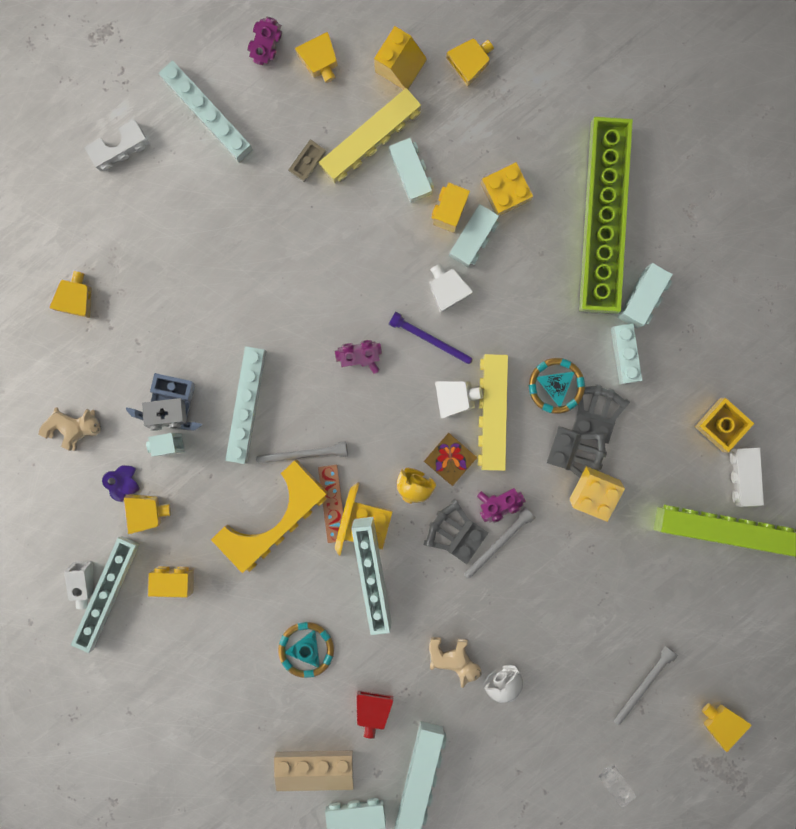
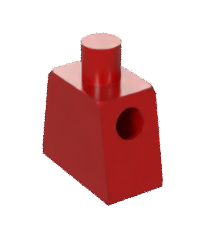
[357,691,394,739]

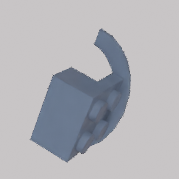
[126,373,202,431]

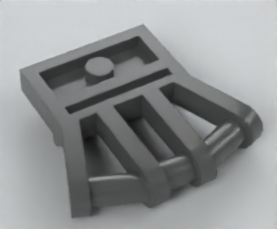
[572,385,630,444]
[547,426,607,478]
[423,499,488,564]

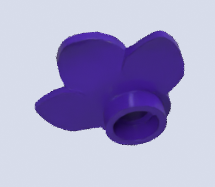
[102,465,140,502]

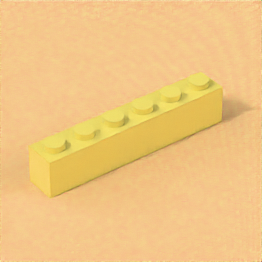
[319,88,421,183]
[478,354,508,471]

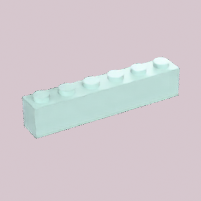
[159,60,253,162]
[225,346,266,464]
[351,517,392,635]
[71,536,140,653]

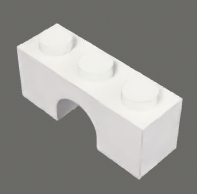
[84,119,149,171]

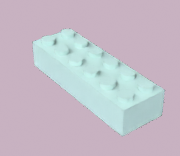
[394,721,447,829]

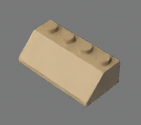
[274,750,353,791]

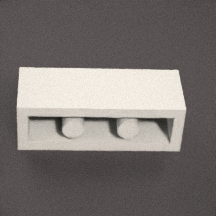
[730,447,764,507]

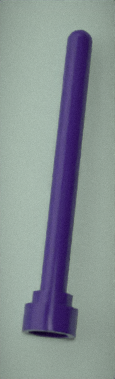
[388,311,473,364]

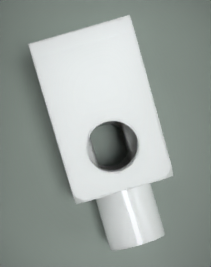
[429,264,473,313]
[435,381,483,418]
[64,561,94,609]

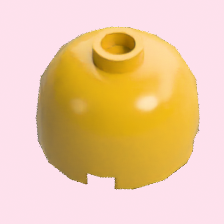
[397,467,436,504]

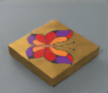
[424,432,477,486]

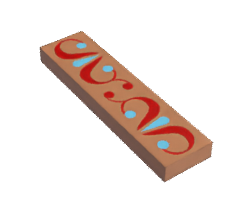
[318,465,347,543]

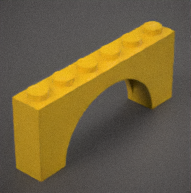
[211,459,328,573]

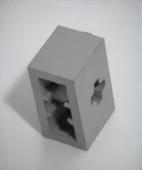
[142,398,187,431]

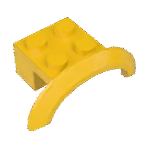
[335,482,393,556]

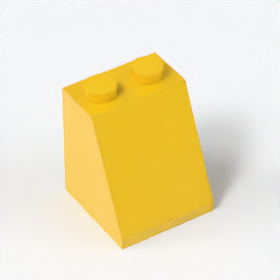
[374,26,427,90]

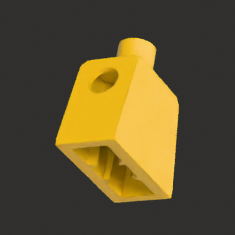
[295,32,338,83]
[446,38,494,86]
[50,271,92,318]
[124,494,171,534]
[702,703,752,752]

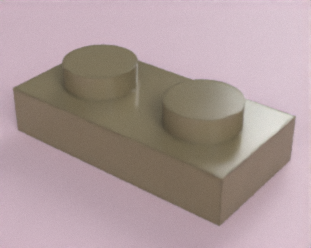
[288,139,326,182]

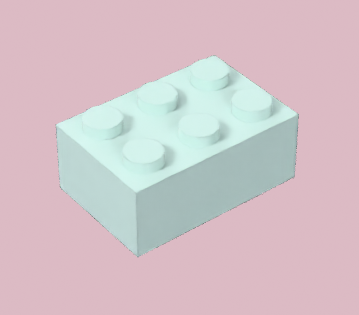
[617,263,673,328]

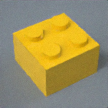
[480,162,533,216]
[431,182,470,233]
[695,398,754,452]
[570,466,625,522]
[148,566,194,597]

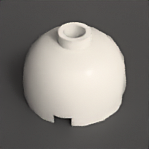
[483,665,523,703]

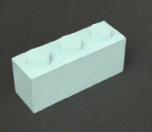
[389,138,434,203]
[449,204,500,267]
[611,323,642,385]
[146,433,185,457]
[325,798,386,829]

